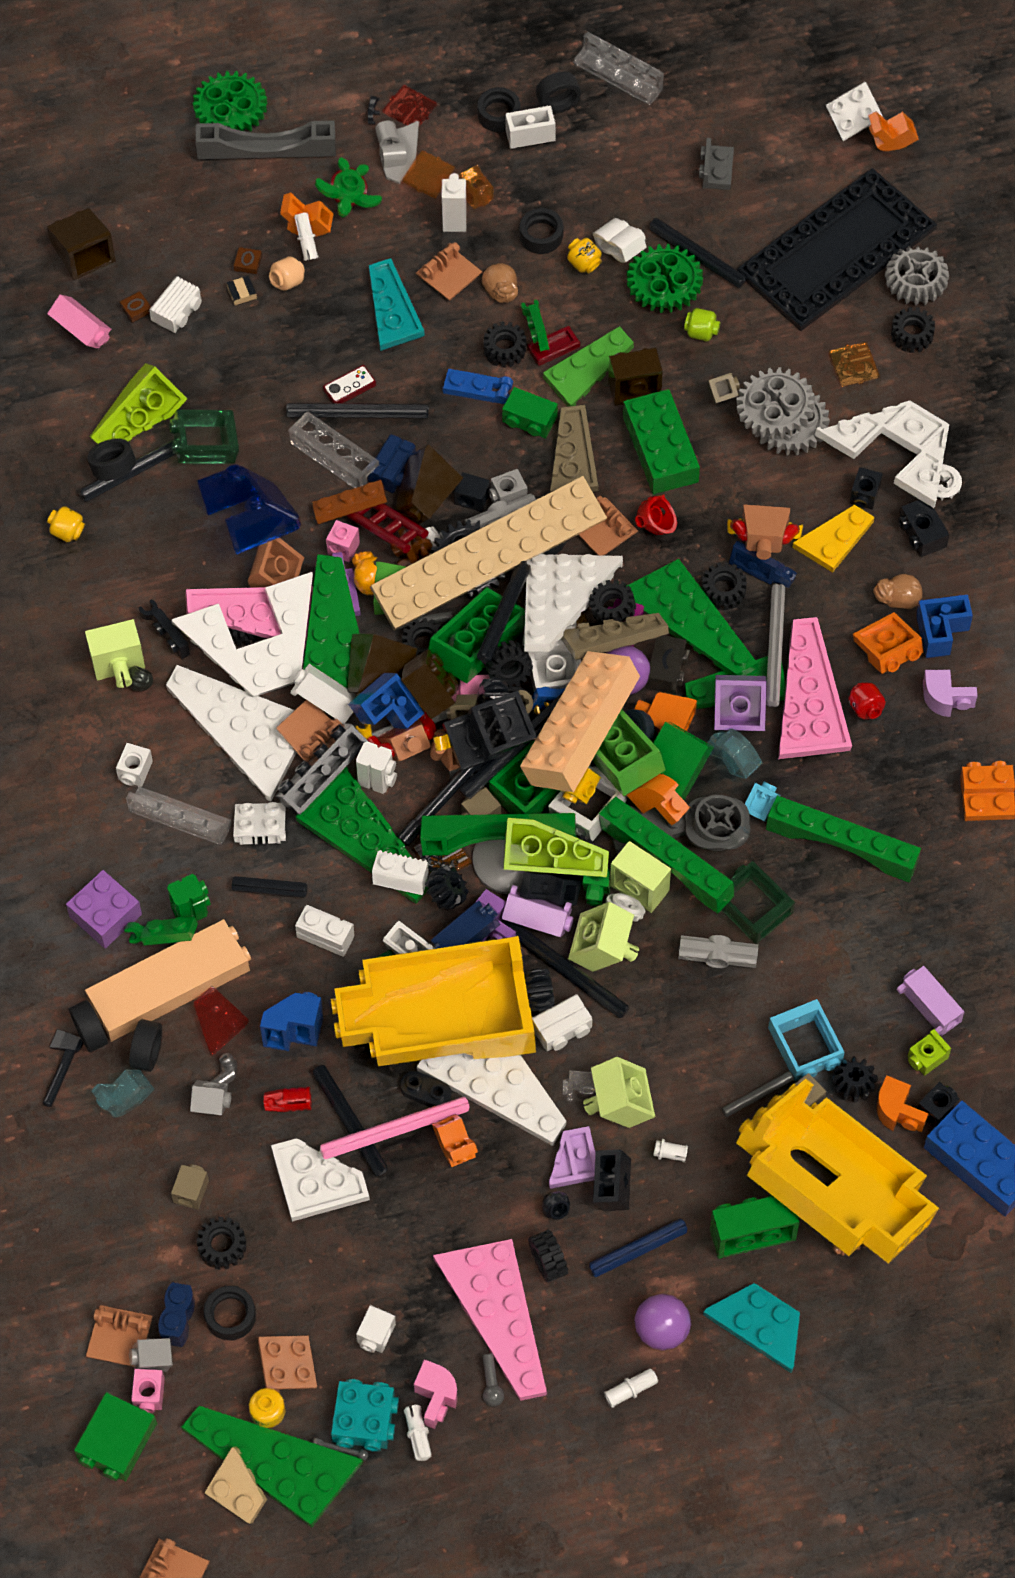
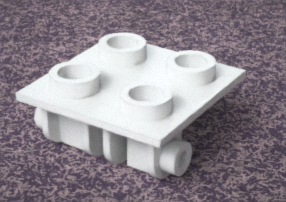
[826,82,884,141]
[233,802,286,845]

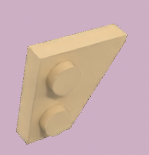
[205,1447,267,1524]

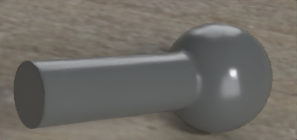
[482,1354,504,1407]

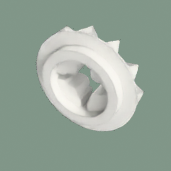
[937,464,962,500]
[605,893,645,922]

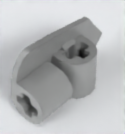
[375,121,419,184]

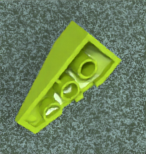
[90,363,187,444]
[503,818,609,877]

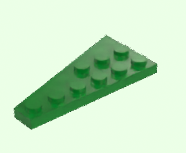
[303,554,359,689]
[627,559,758,676]
[296,767,429,904]
[182,1406,363,1528]

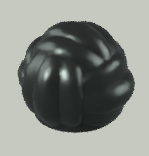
[129,666,153,692]

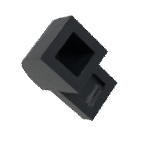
[519,871,582,906]

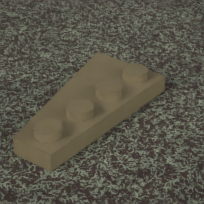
[550,405,598,493]
[561,613,669,660]

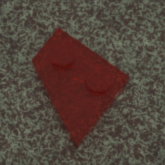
[193,986,249,1056]

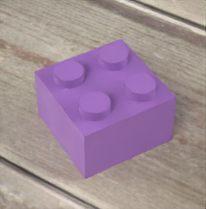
[714,675,767,731]
[66,870,142,949]

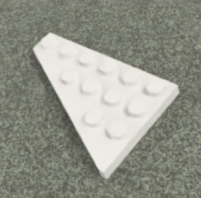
[524,554,623,652]
[166,665,297,801]
[417,1053,566,1146]

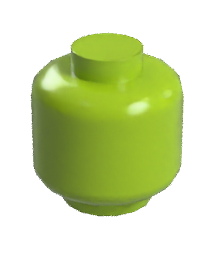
[684,308,720,341]

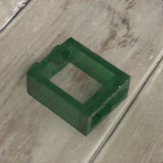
[169,410,239,464]
[722,861,795,944]

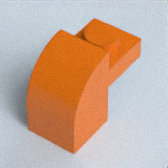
[868,111,919,151]
[280,193,333,237]
[627,774,690,826]
[877,1075,928,1132]
[432,1114,478,1167]

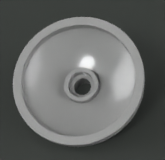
[473,840,525,894]

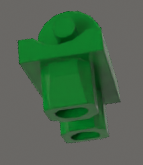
[583,869,611,906]

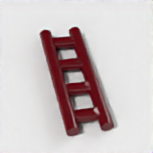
[345,503,429,553]

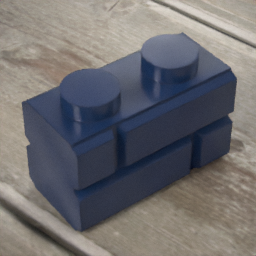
[367,434,416,493]

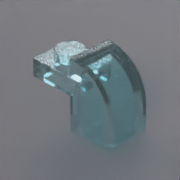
[707,728,763,779]
[91,1070,155,1118]

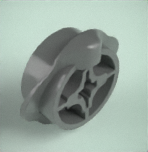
[685,795,750,851]

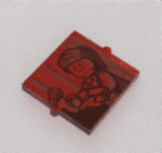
[383,85,437,126]

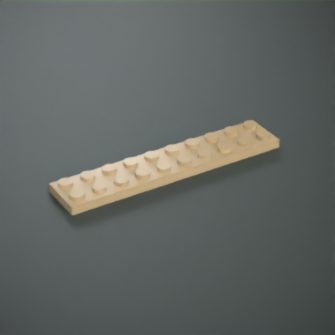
[370,476,607,630]

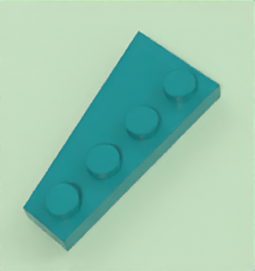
[369,258,425,351]

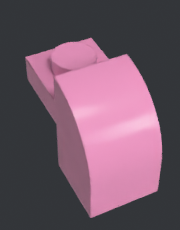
[414,1360,457,1429]

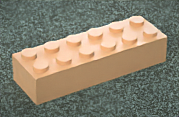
[520,651,640,792]

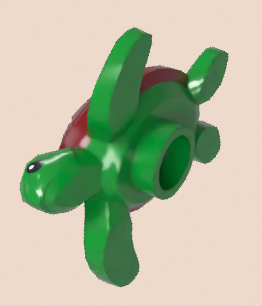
[315,158,382,218]

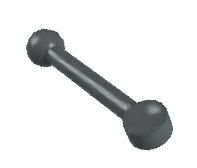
[312,1438,368,1460]

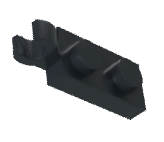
[139,599,190,660]

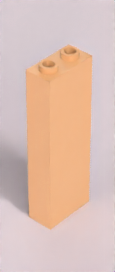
[85,919,251,1042]

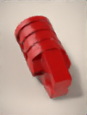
[263,1086,312,1112]

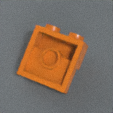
[853,612,924,674]
[960,761,1015,821]

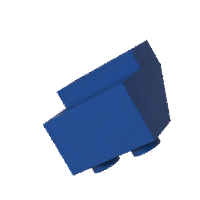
[260,992,323,1051]

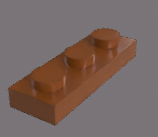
[312,480,387,524]

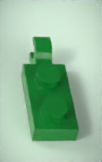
[521,300,549,351]
[124,916,198,946]

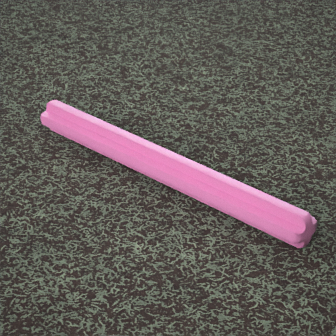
[320,1097,470,1159]

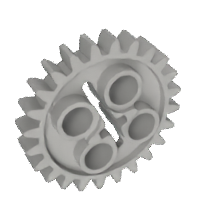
[737,367,815,440]
[751,388,829,455]

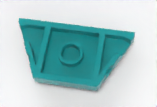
[703,1283,800,1373]

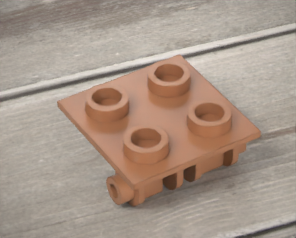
[416,242,482,301]
[578,496,638,556]
[276,700,342,762]
[86,1305,153,1367]
[258,1336,317,1393]
[140,1539,209,1578]

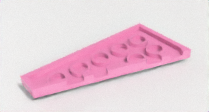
[185,586,313,649]
[778,617,852,759]
[433,1239,547,1401]

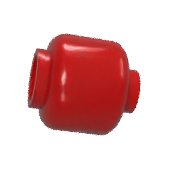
[848,682,886,720]

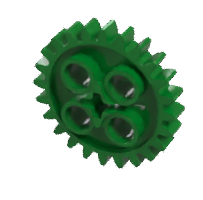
[193,71,268,132]
[627,244,703,313]

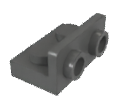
[699,138,734,190]

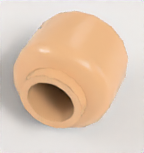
[269,256,305,291]

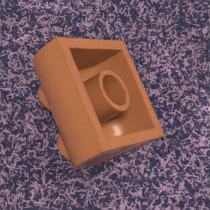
[248,532,304,588]

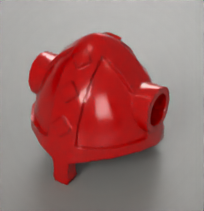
[635,494,677,535]

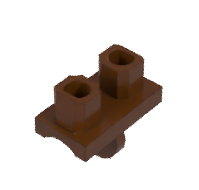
[390,528,433,567]

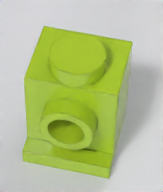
[908,1029,951,1076]

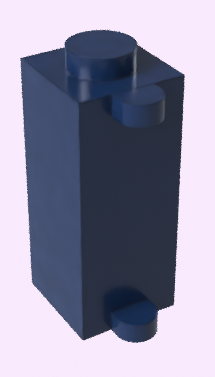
[431,900,501,949]

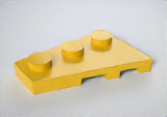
[792,505,875,573]

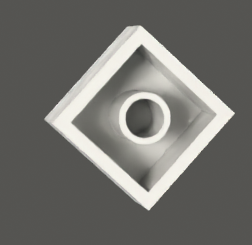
[527,640,581,692]

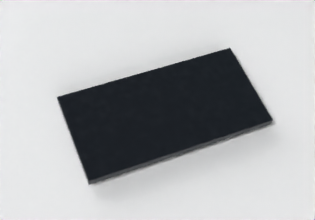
[737,168,937,331]

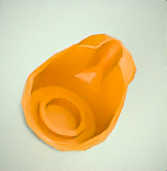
[352,551,378,596]

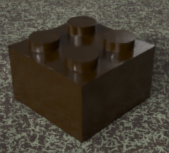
[608,347,663,406]
[401,648,459,719]

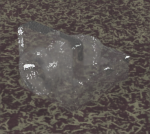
[562,1071,596,1104]

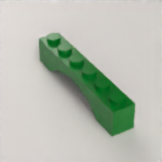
[766,795,921,883]
[599,796,734,914]
[420,813,577,856]

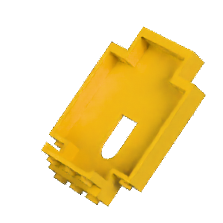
[736,1079,939,1264]

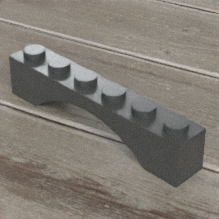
[196,121,336,159]

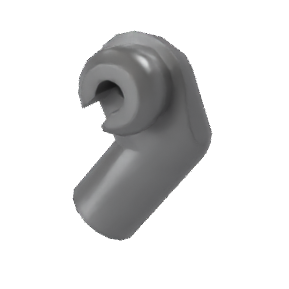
[210,1053,237,1084]

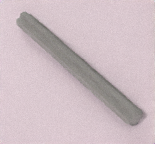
[766,584,785,707]

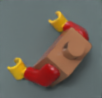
[727,505,803,560]
[356,704,437,762]

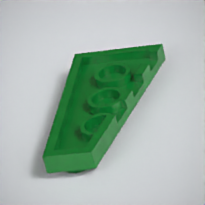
[685,656,786,709]

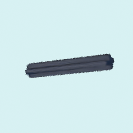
[589,1219,687,1277]

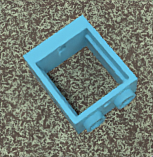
[768,999,845,1082]

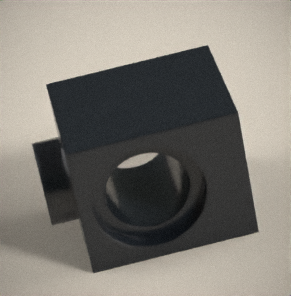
[850,467,883,510]
[452,472,490,512]
[917,1082,960,1128]

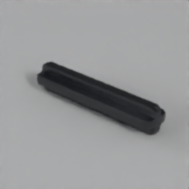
[232,876,308,898]

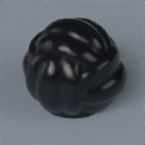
[542,1191,570,1220]

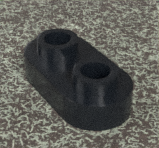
[401,1071,452,1107]

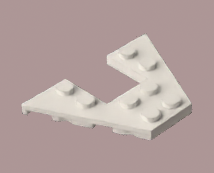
[815,401,949,508]
[171,572,313,697]

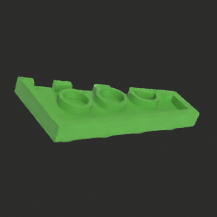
[543,327,634,407]

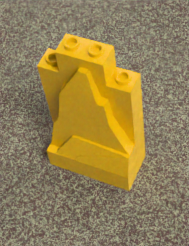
[331,936,536,1066]

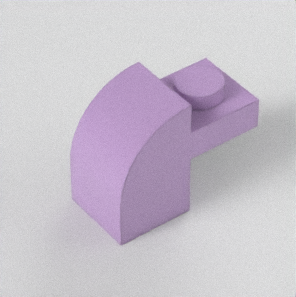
[923,670,977,717]

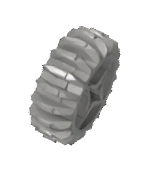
[885,246,949,306]

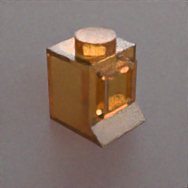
[459,165,494,209]

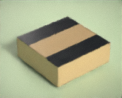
[227,276,257,305]

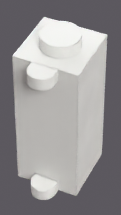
[442,173,467,232]
[290,664,356,724]

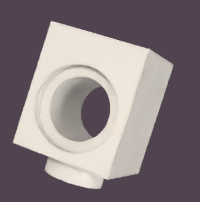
[116,743,153,787]
[356,1306,396,1353]

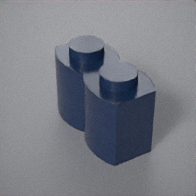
[159,1282,195,1347]

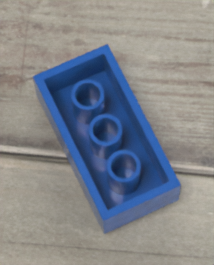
[924,1100,1015,1217]

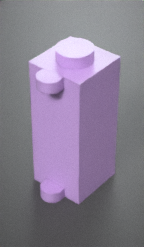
[502,885,573,937]
[897,966,964,1036]

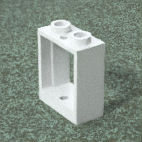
[548,765,627,842]

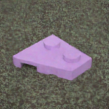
[549,1126,595,1189]

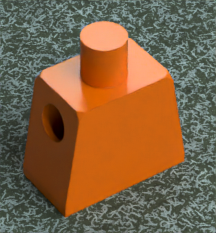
[635,692,697,739]

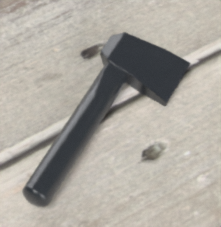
[43,1029,83,1107]

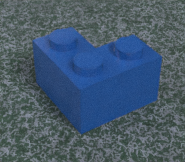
[916,594,973,658]
[348,673,425,729]

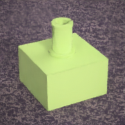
[85,619,145,688]
[610,841,671,913]
[568,902,639,972]
[583,1057,655,1128]

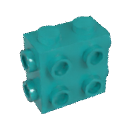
[331,1379,399,1451]

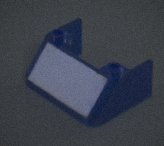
[197,464,301,554]

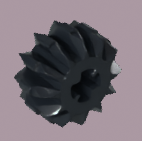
[478,678,509,704]
[425,865,469,911]
[524,968,555,1012]
[832,1056,878,1103]

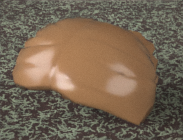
[482,263,518,303]
[873,574,923,609]

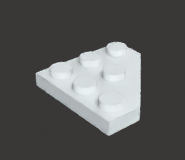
[271,1138,370,1221]

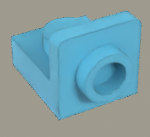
[745,781,781,822]

